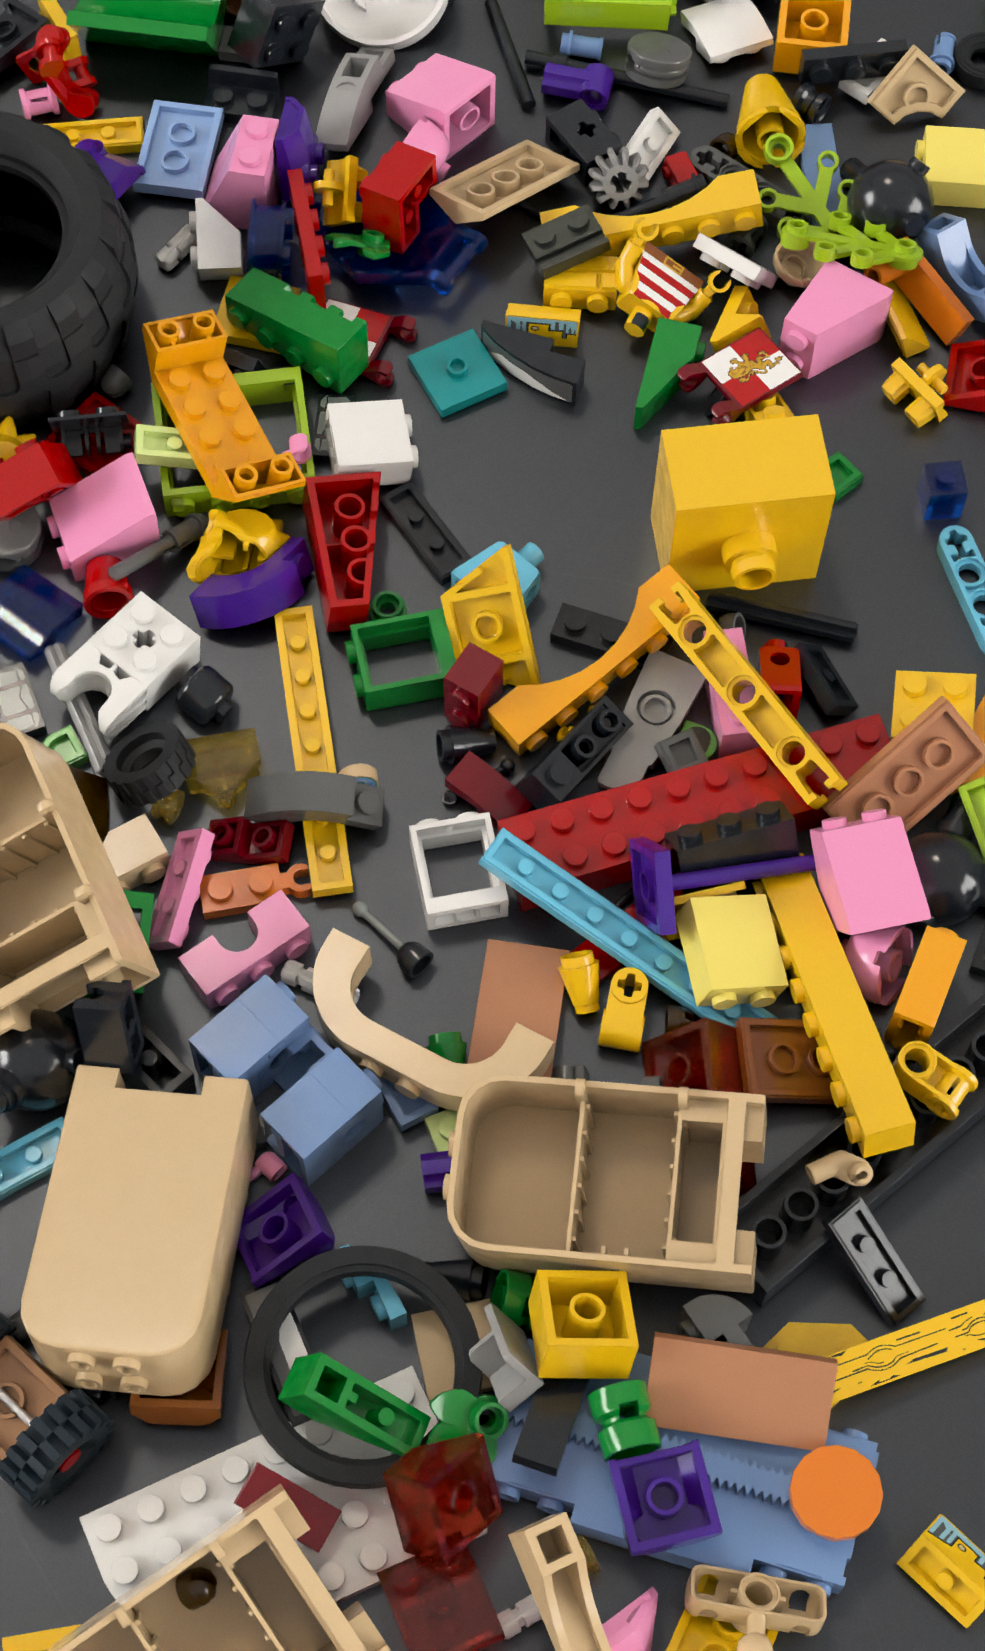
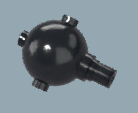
[840,155,934,242]
[908,792,985,933]
[0,1009,86,1114]

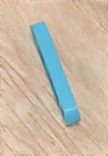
[936,525,985,655]

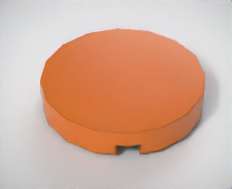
[788,1445,883,1542]

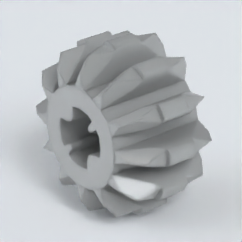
[588,146,649,210]

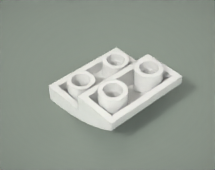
[680,0,774,64]

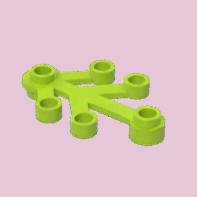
[759,133,854,239]
[780,210,923,270]

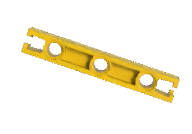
[649,581,848,810]

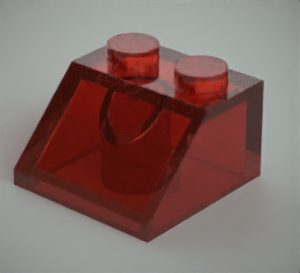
[383,1432,504,1565]
[377,1535,505,1651]

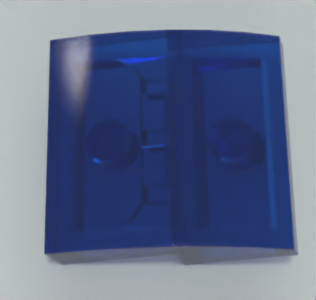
[0,565,84,663]

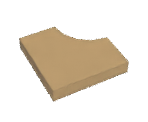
[866,44,965,125]

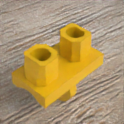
[312,155,369,228]
[881,357,949,428]

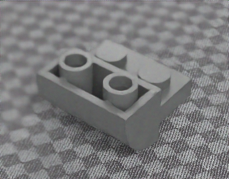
[675,1294,753,1346]

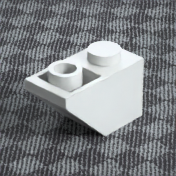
[189,198,244,281]

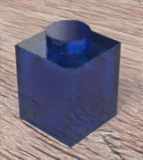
[917,460,968,520]

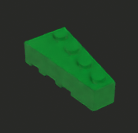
[225,267,369,395]

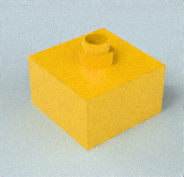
[651,414,836,591]

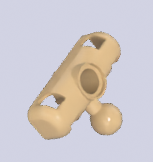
[685,1564,827,1651]

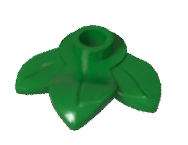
[325,229,391,260]
[426,1388,509,1477]

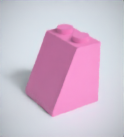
[385,53,496,160]
[204,114,280,233]
[779,260,894,379]
[46,452,163,582]
[809,809,931,935]

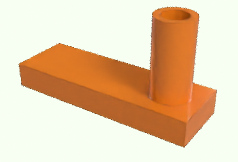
[864,236,975,346]

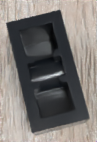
[545,99,622,187]

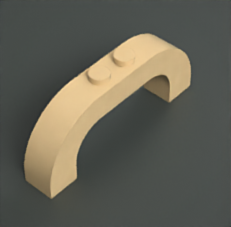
[312,928,554,1111]

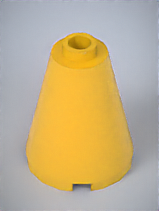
[735,74,806,169]

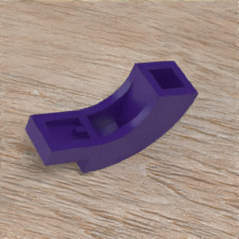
[189,536,315,629]

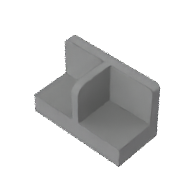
[468,1302,544,1412]

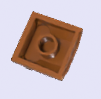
[129,1329,229,1426]

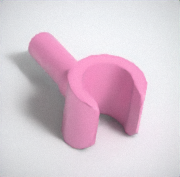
[282,433,312,464]
[250,1152,287,1182]

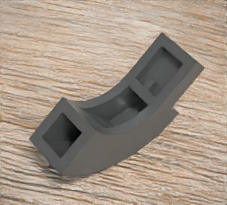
[244,771,384,831]

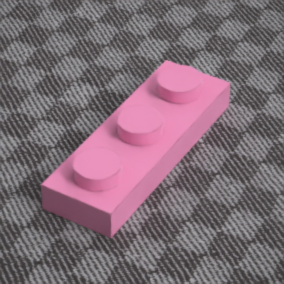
[149,828,215,951]

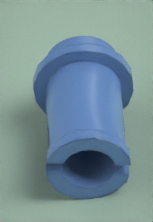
[560,30,604,61]
[929,32,957,75]

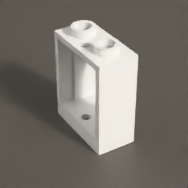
[409,811,509,931]

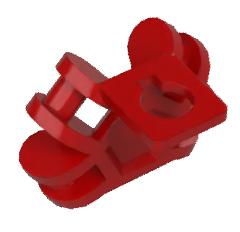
[16,24,100,118]

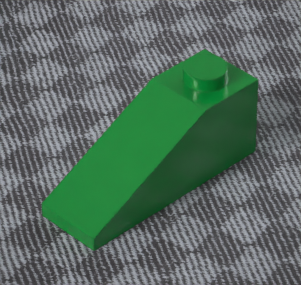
[633,317,707,430]
[278,1352,431,1460]

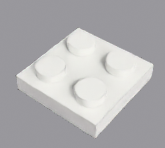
[693,233,778,290]

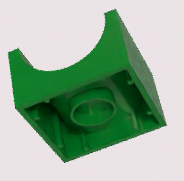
[66,0,227,56]

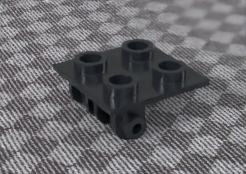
[48,406,133,458]

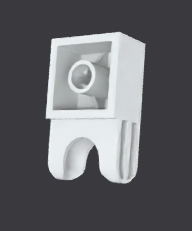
[50,591,200,738]

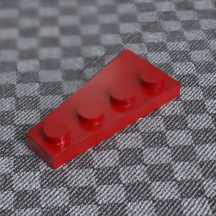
[287,168,331,309]

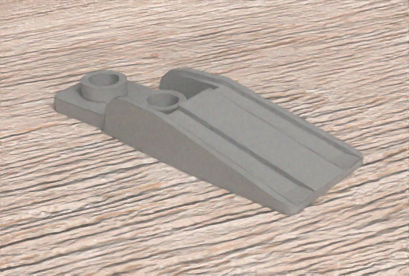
[598,650,706,790]

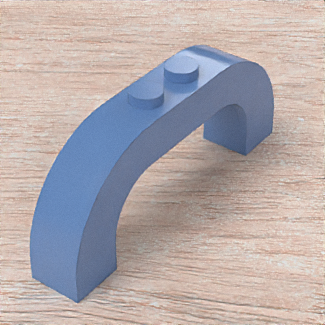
[917,213,985,323]

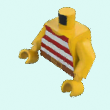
[614,217,731,337]

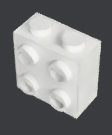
[324,399,419,485]

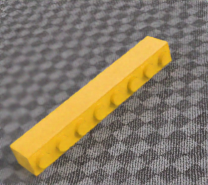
[750,853,916,1158]

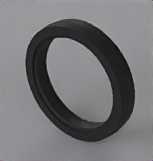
[243,1245,482,1489]

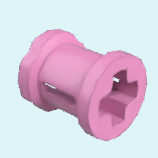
[18,84,60,120]

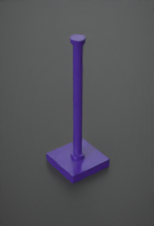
[629,837,816,936]

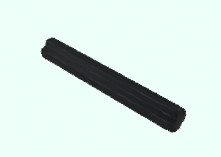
[706,590,858,643]

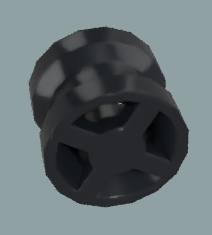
[791,82,832,124]

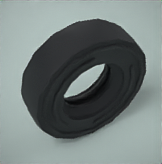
[953,32,985,90]

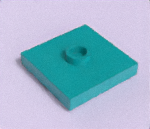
[407,328,507,418]

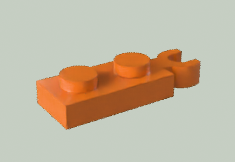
[200,863,312,920]

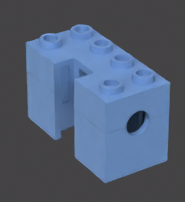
[188,974,384,1187]

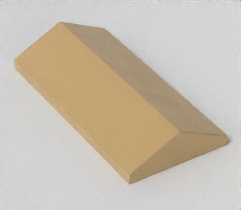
[429,139,580,224]

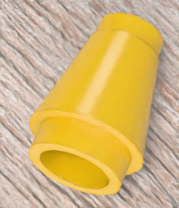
[558,950,600,1014]

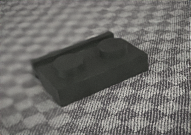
[521,204,611,280]

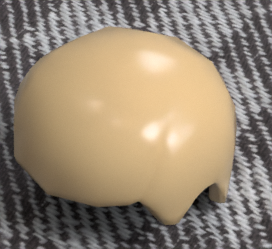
[772,241,825,288]

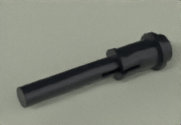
[612,173,707,216]

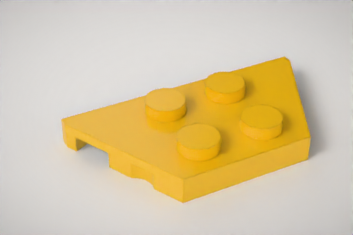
[440,544,542,686]

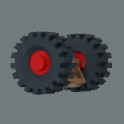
[0,1312,115,1508]

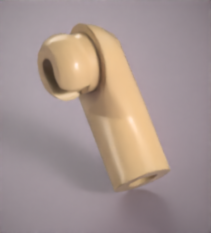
[805,1150,873,1186]

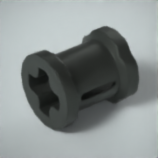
[725,215,769,258]

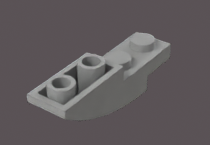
[316,46,396,152]

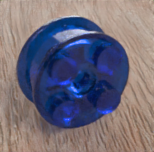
[247,197,294,281]

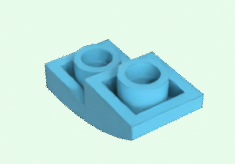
[340,1244,408,1331]

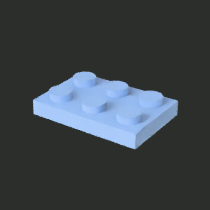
[133,100,224,199]

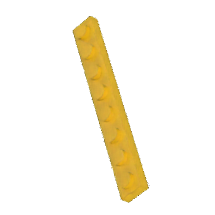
[274,605,354,898]

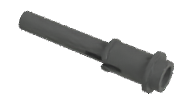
[108,513,209,581]

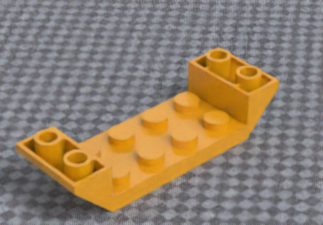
[142,309,306,503]

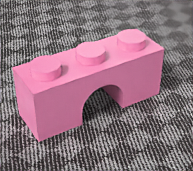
[178,890,312,1010]

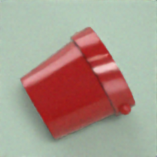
[83,555,134,619]

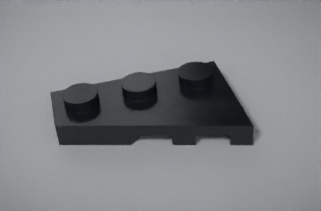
[0,0,51,73]

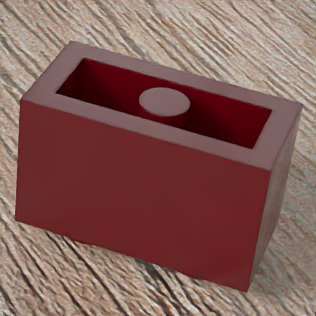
[444,642,504,728]

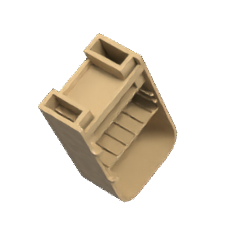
[0,723,160,1035]
[21,1065,259,1396]
[443,1074,767,1293]
[47,1483,391,1651]

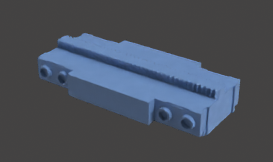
[485,1338,879,1598]

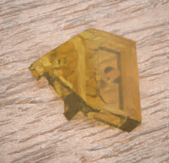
[185,727,262,809]

